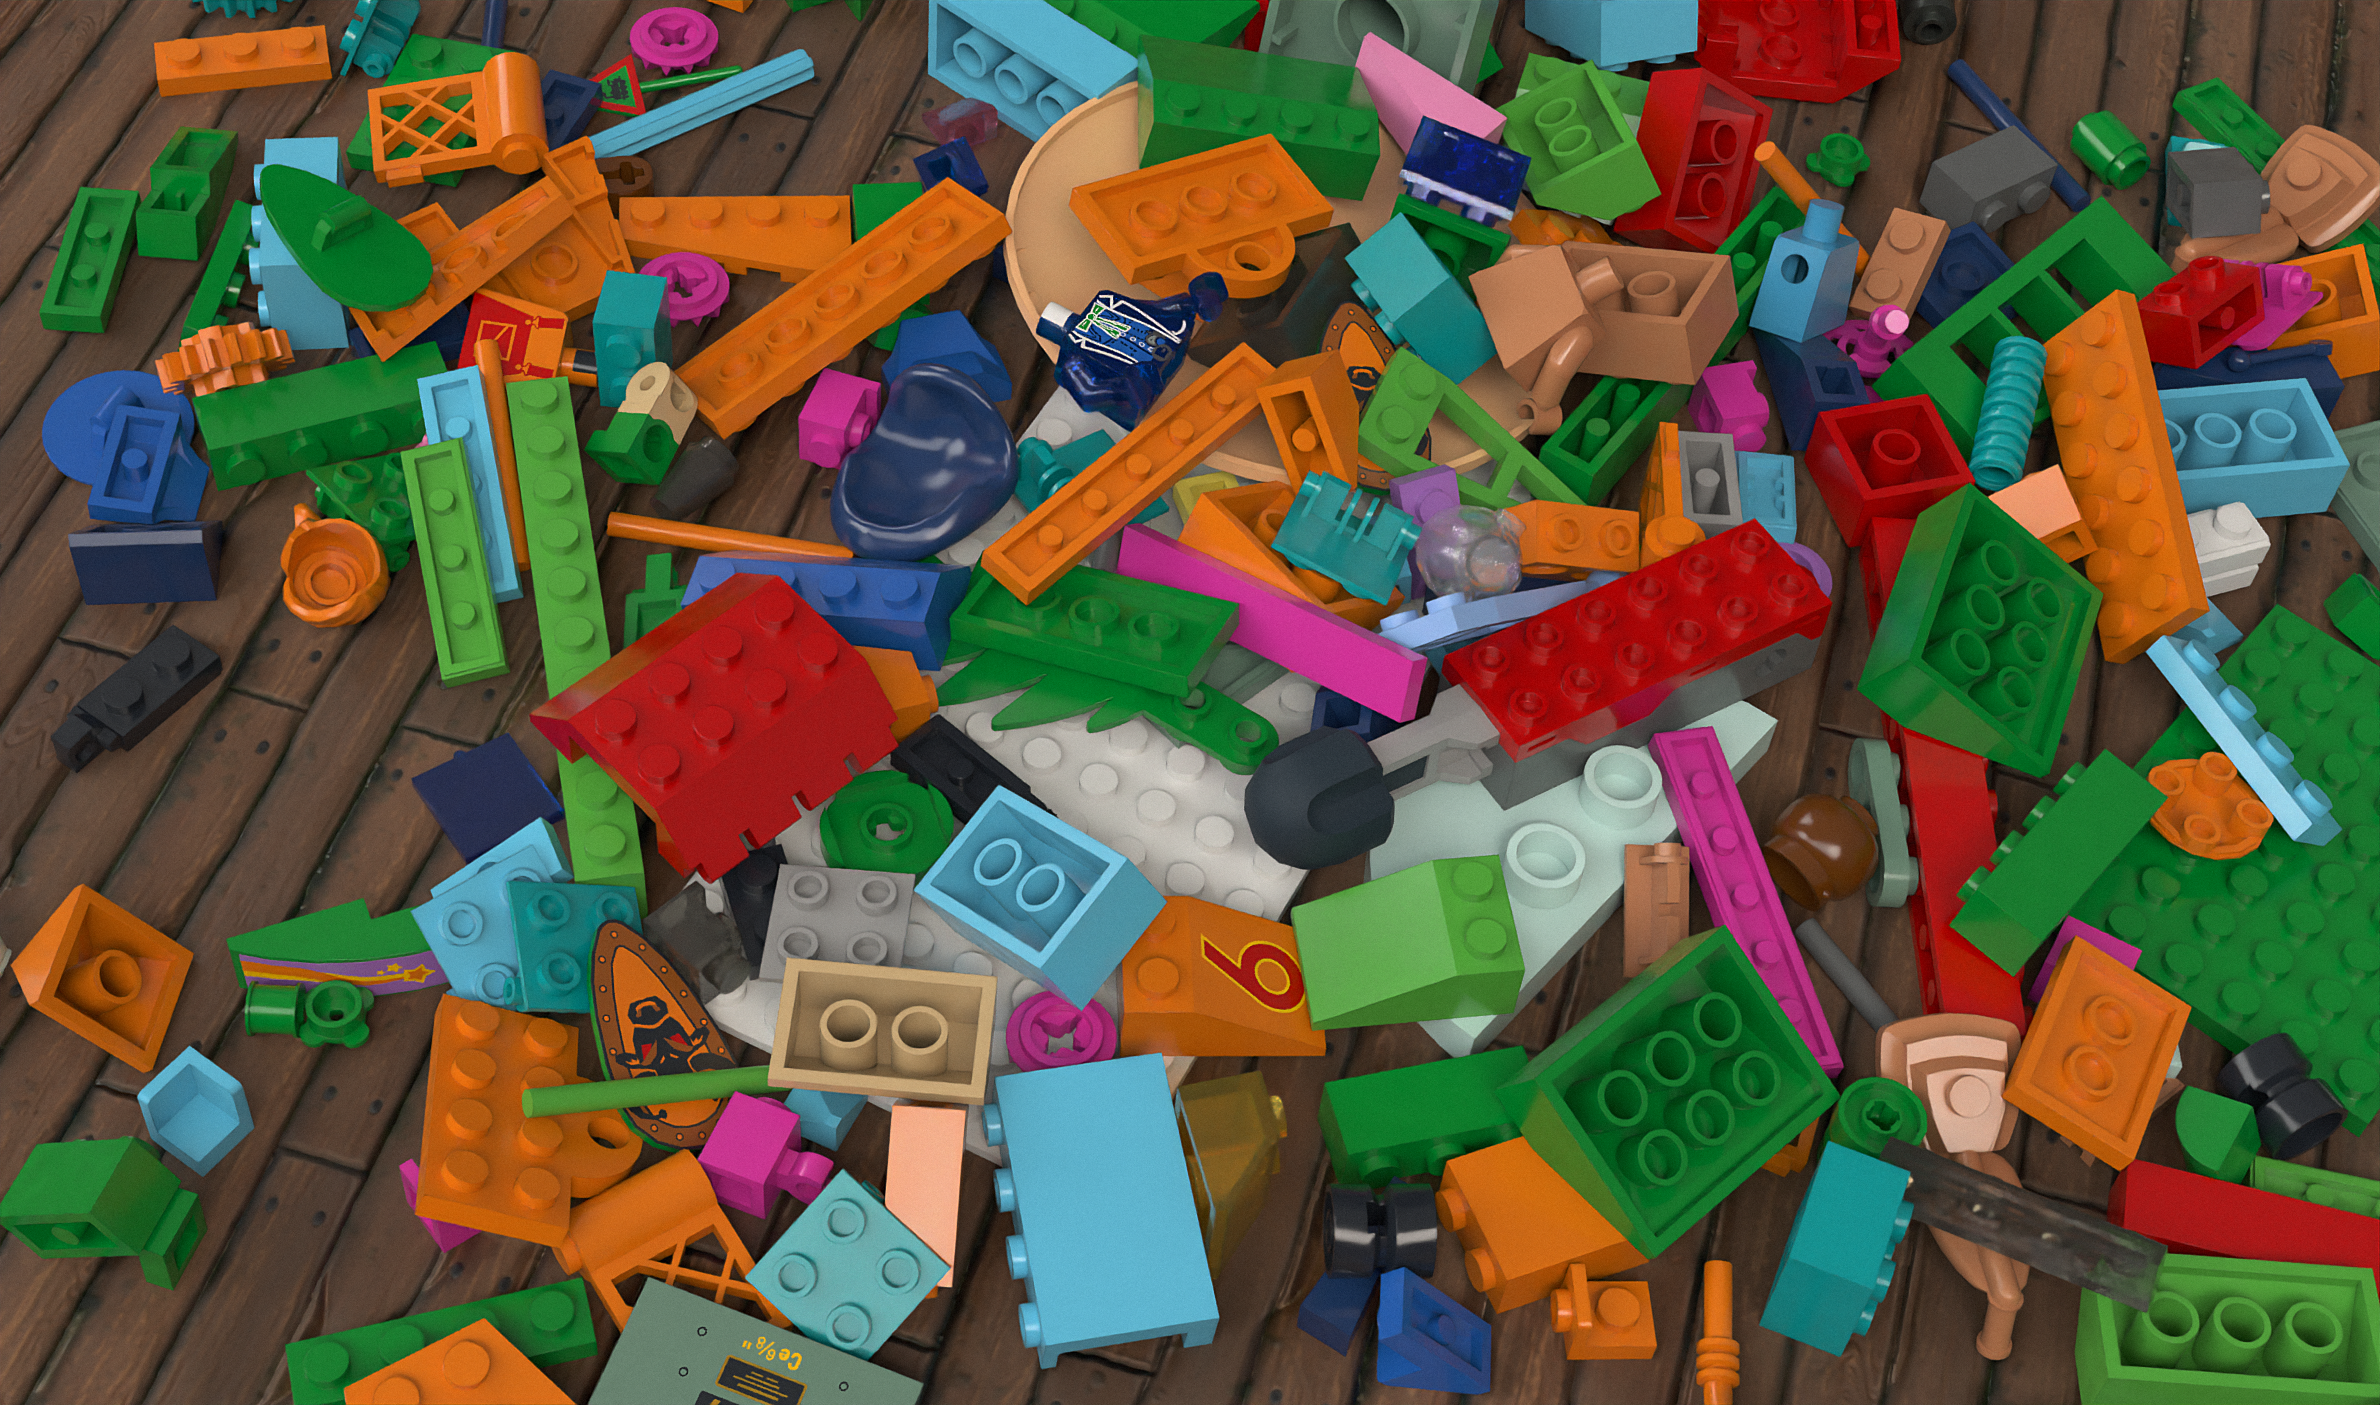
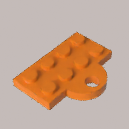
[1069,133,1334,298]
[415,993,643,1248]

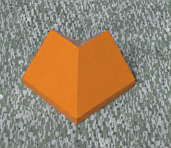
[11,884,194,1073]

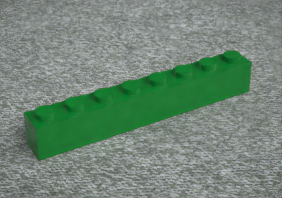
[1530,186,1806,507]

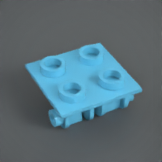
[410,844,554,1012]

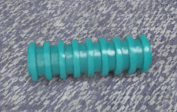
[1968,336,2048,492]

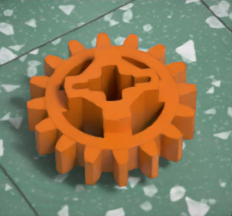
[155,322,295,397]

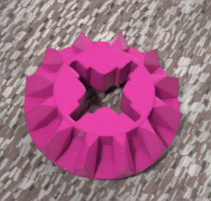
[630,7,718,76]
[639,252,729,329]
[1006,991,1117,1072]

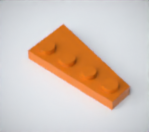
[347,175,574,362]
[619,195,851,284]

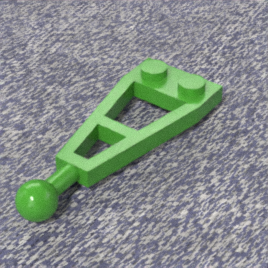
[1358,346,1641,552]

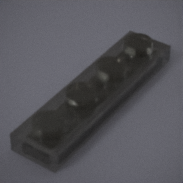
[1879,1136,2168,1313]

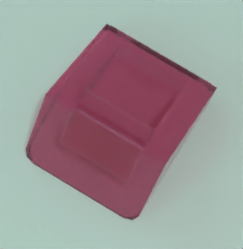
[922,97,998,154]

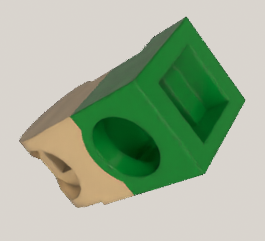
[584,362,698,485]

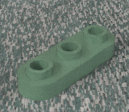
[1848,738,1919,908]

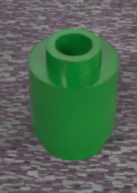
[2070,110,2151,190]

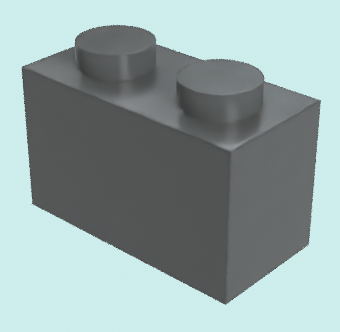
[1919,125,2058,233]
[2166,147,2270,239]

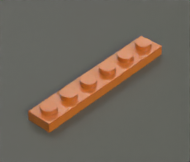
[981,342,1276,606]

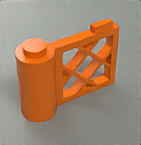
[368,52,549,188]
[1638,422,1706,569]
[551,1149,793,1334]

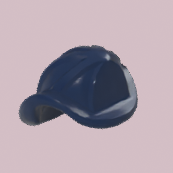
[830,363,1019,562]

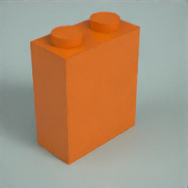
[1435,1136,1650,1314]

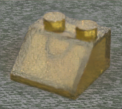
[1174,1070,1287,1279]

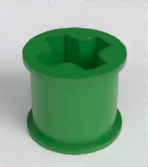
[245,981,306,1039]

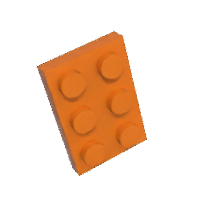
[2001,935,2192,1171]

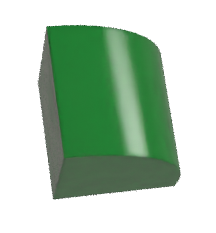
[2175,1085,2261,1185]

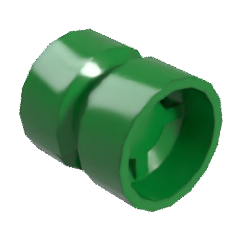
[1816,1076,1927,1171]

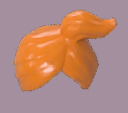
[280,503,391,628]

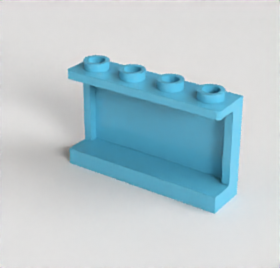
[981,1052,1220,1369]

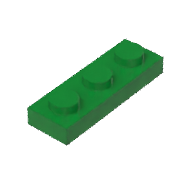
[39,187,142,333]
[178,200,260,351]

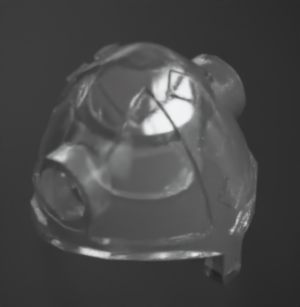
[1416,505,1527,602]

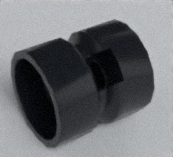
[2216,1032,2348,1161]
[1323,1184,1437,1279]

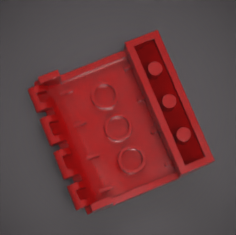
[1694,0,1901,104]
[529,573,899,884]

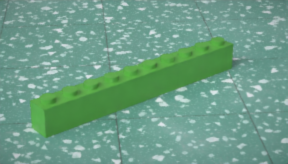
[506,376,648,919]

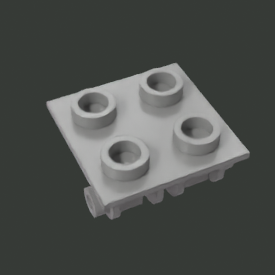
[759,864,916,983]

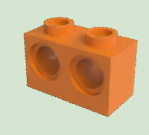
[1493,500,1640,582]

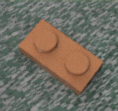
[1849,207,1951,321]

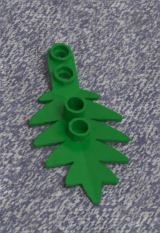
[915,550,1279,775]

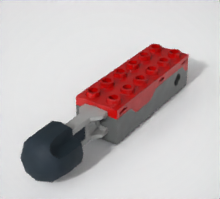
[1244,518,1833,870]

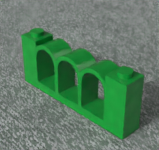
[1871,195,2177,466]

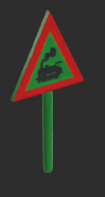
[589,54,743,117]

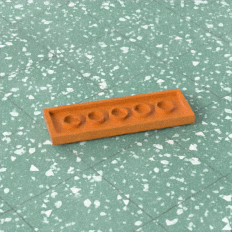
[674,177,1013,440]
[2043,289,2210,664]

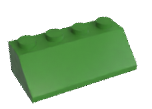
[2075,1248,2380,1405]

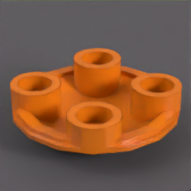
[2146,752,2273,860]

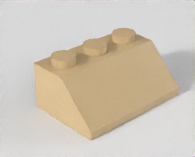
[768,957,998,1106]

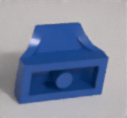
[881,310,1012,402]
[87,404,210,524]

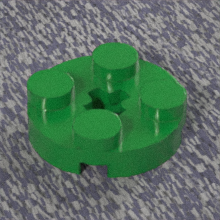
[819,770,954,889]

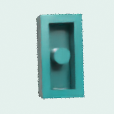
[592,270,673,408]

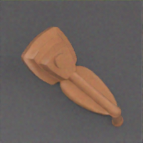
[2170,125,2380,274]
[1875,1013,2032,1360]

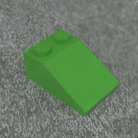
[1291,854,1525,1031]

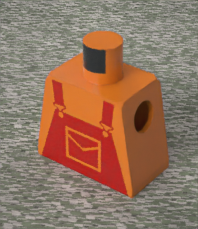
[457,288,598,417]

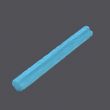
[588,49,814,159]

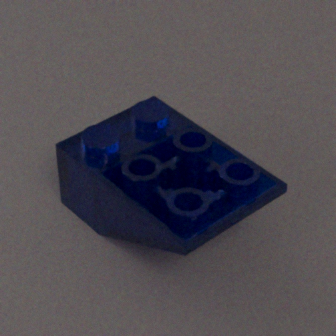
[1397,115,1532,228]

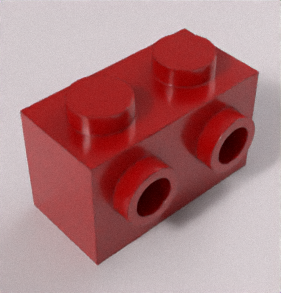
[2137,256,2265,369]

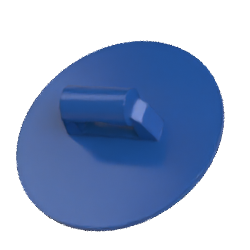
[42,370,195,486]

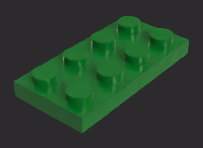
[949,564,1239,698]

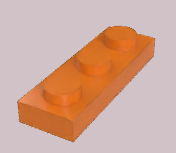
[154,25,332,97]

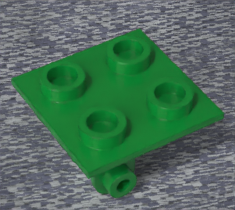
[306,452,416,572]

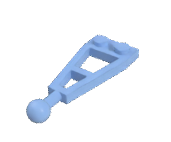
[1378,571,1623,653]

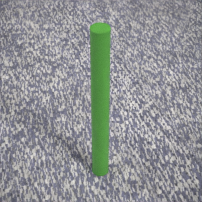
[522,1065,793,1118]

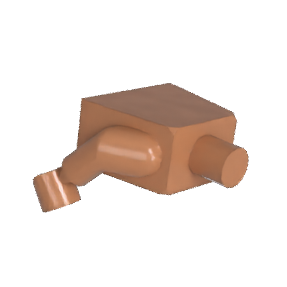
[1468,244,1625,435]

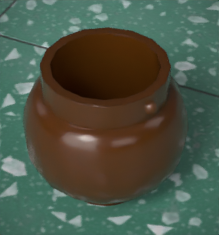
[1760,793,1879,912]

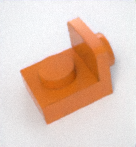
[1550,1264,1657,1360]

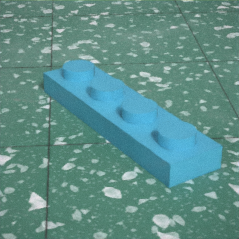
[417,365,524,603]
[2146,635,2343,846]

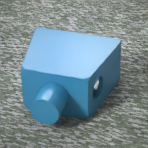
[1749,199,1860,343]

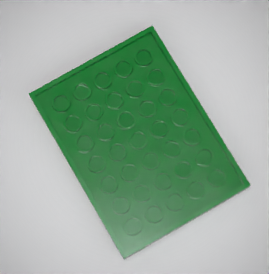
[2054,604,2380,1137]

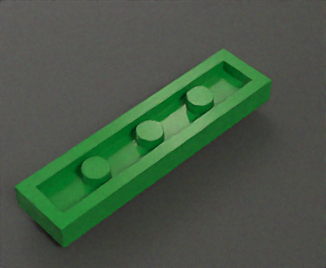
[285,1277,598,1405]

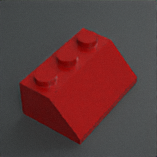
[1613,68,1773,254]

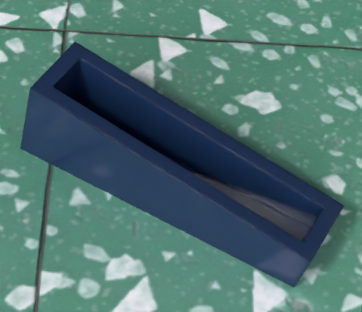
[1296,1176,1407,1357]

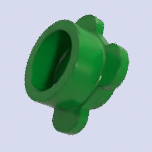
[1805,133,1870,187]
[299,980,375,1048]

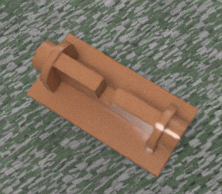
[1623,843,1689,978]

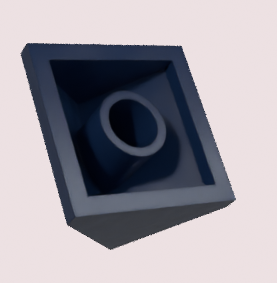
[68,520,223,605]

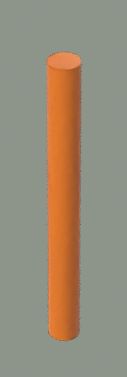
[1755,141,1871,280]
[473,339,531,572]
[607,511,856,558]

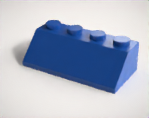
[680,550,972,671]

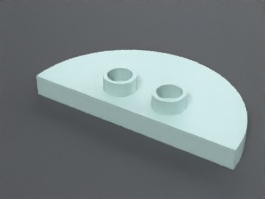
[1363,700,1778,1058]

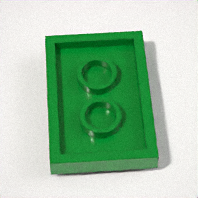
[346,33,516,187]

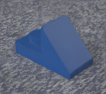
[1377,1267,1491,1395]

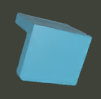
[137,1046,255,1177]

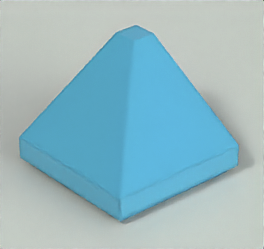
[2170,598,2244,654]
[783,1088,868,1151]

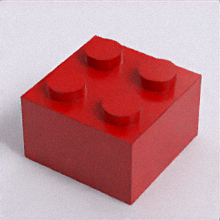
[1803,394,1976,548]

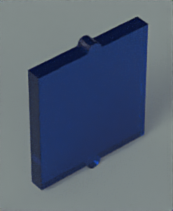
[411,733,565,865]

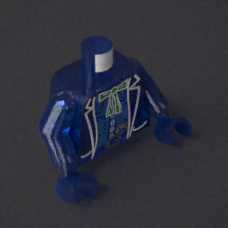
[1036,272,1229,432]

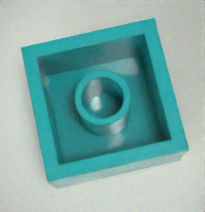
[1345,212,1498,385]
[1759,1141,1915,1357]

